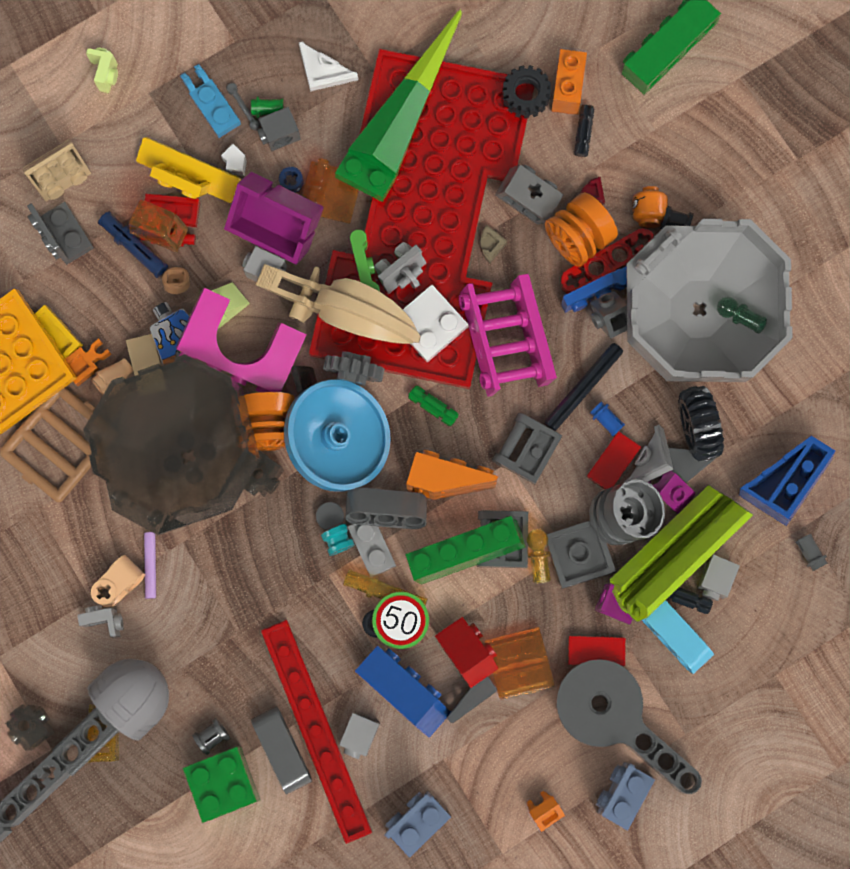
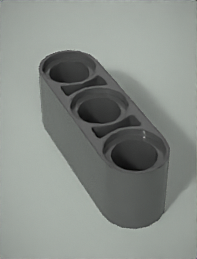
[345,488,427,529]
[251,706,312,795]

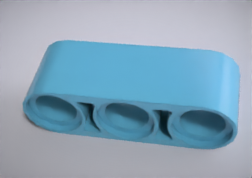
[642,600,714,674]

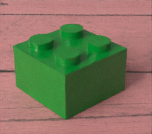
[183,746,260,823]

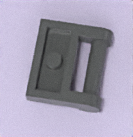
[492,413,563,485]
[477,510,528,568]

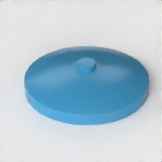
[284,380,391,492]

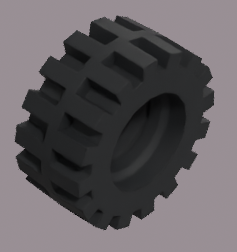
[502,65,551,119]

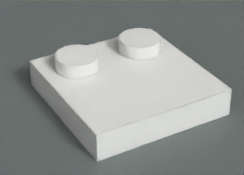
[403,285,468,363]

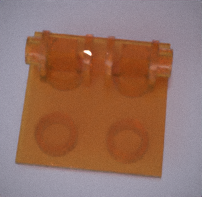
[302,158,359,224]

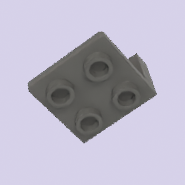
[27,202,94,265]

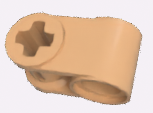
[91,555,145,608]

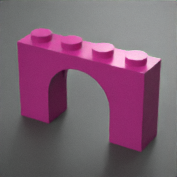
[176,288,307,392]

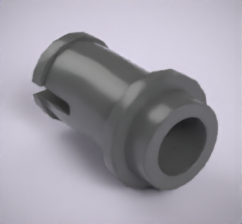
[795,534,828,571]

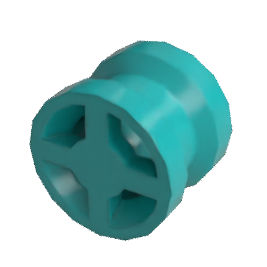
[321,524,355,556]

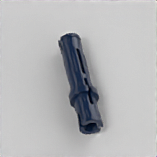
[98,211,168,278]

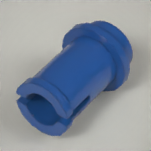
[590,401,625,437]

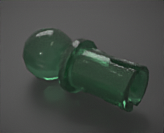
[717,296,767,334]

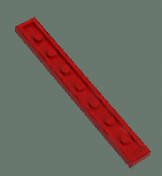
[261,620,373,844]

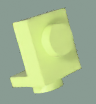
[86,48,118,93]

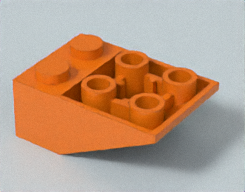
[406,450,498,500]

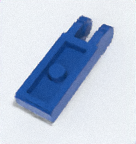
[561,267,627,313]

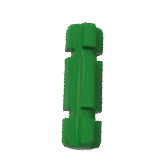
[408,386,459,426]

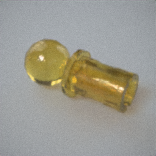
[526,529,551,583]

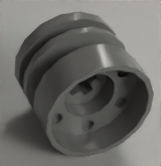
[589,480,665,545]

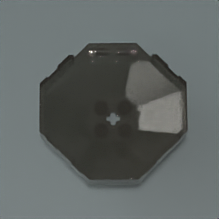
[83,354,260,535]

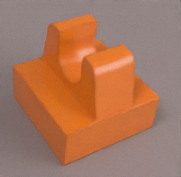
[527,791,565,832]

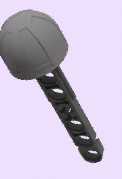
[0,659,169,843]

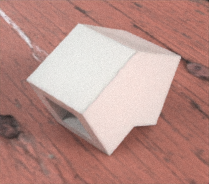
[221,144,247,176]

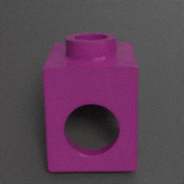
[647,471,696,514]
[594,583,633,625]

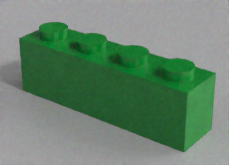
[621,0,721,95]
[405,516,526,585]

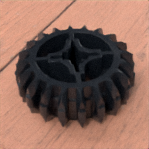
[678,386,724,461]

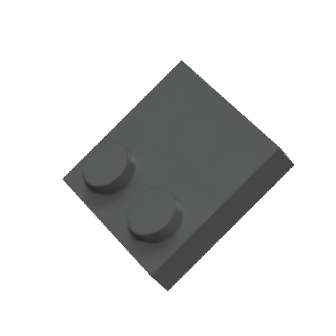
[544,521,616,589]

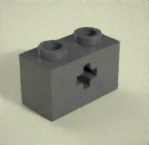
[495,164,564,225]

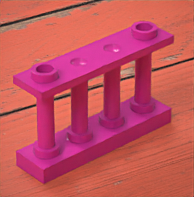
[459,274,557,397]

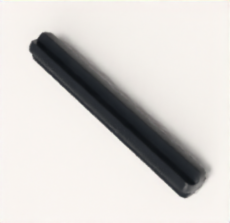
[545,343,623,431]

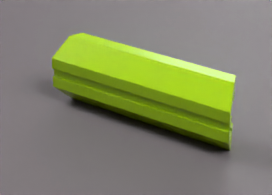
[610,485,753,622]

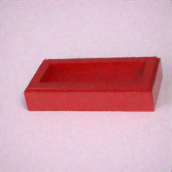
[586,431,641,490]
[568,636,626,667]

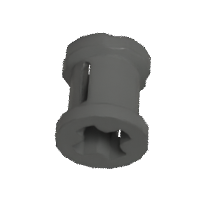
[192,718,230,756]

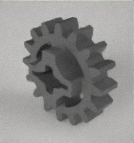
[323,352,385,386]

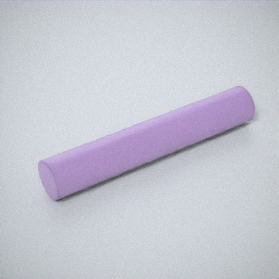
[144,532,156,599]

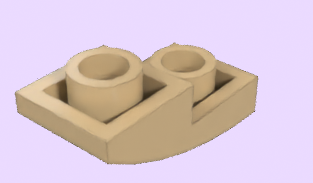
[126,334,167,396]

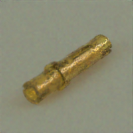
[343,568,428,605]

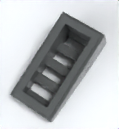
[447,677,497,724]

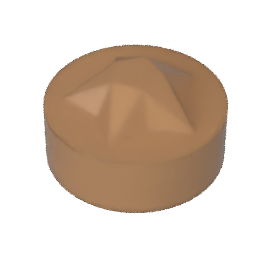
[162,267,190,294]

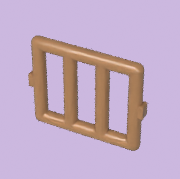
[0,387,119,502]

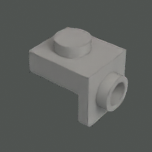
[77,605,124,638]

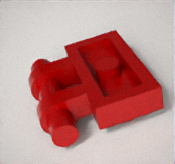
[140,193,200,247]

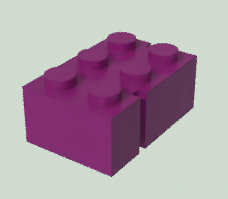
[224,172,324,265]

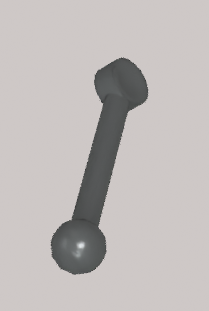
[227,83,260,130]

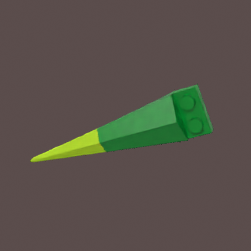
[335,10,462,202]

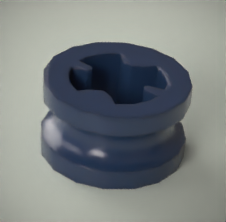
[279,167,304,193]

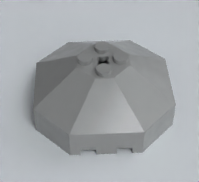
[627,219,793,382]

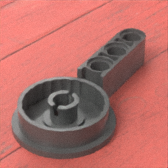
[557,660,702,794]

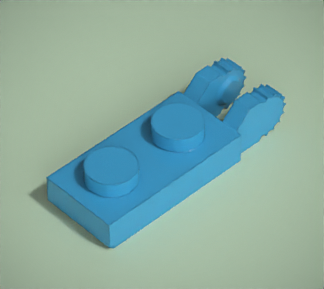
[180,64,241,138]

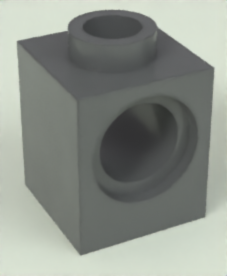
[257,107,301,152]

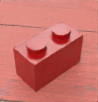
[435,617,499,688]

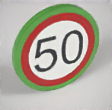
[372,592,429,649]

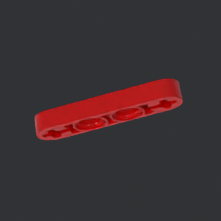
[560,228,655,294]

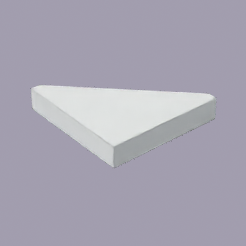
[299,42,358,91]

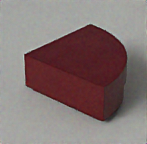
[580,176,605,205]

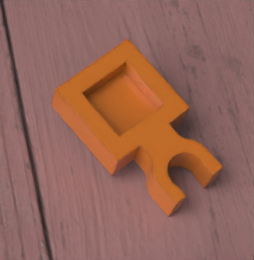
[65,339,112,386]

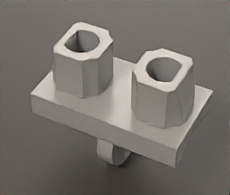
[374,242,426,294]

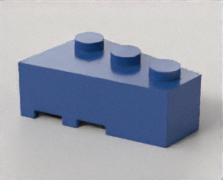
[739,436,836,527]
[355,645,451,738]

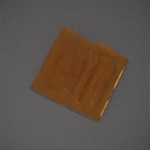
[485,627,555,700]

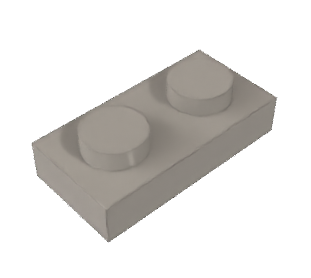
[348,524,396,578]

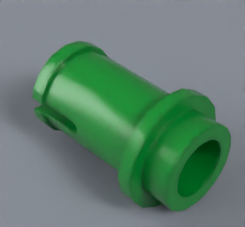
[251,96,283,118]

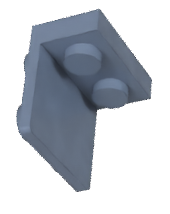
[595,762,655,831]
[385,791,451,858]

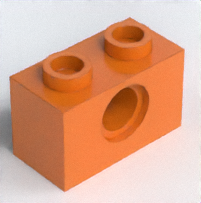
[551,49,587,115]

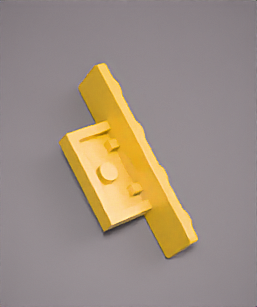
[136,137,241,203]

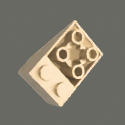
[23,139,92,201]

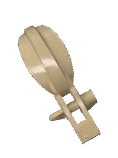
[255,264,421,344]

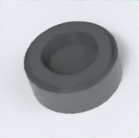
[316,502,344,531]

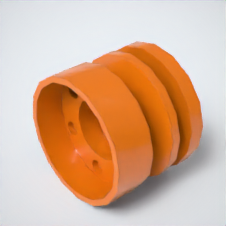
[545,193,618,266]
[237,392,295,451]

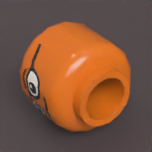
[632,186,668,228]

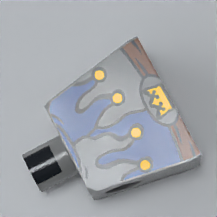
[149,302,190,373]

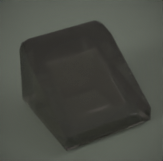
[291,366,317,395]

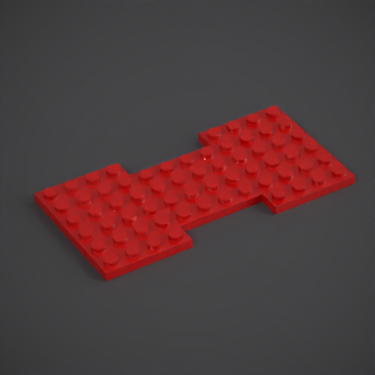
[309,49,535,389]

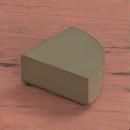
[480,224,507,264]

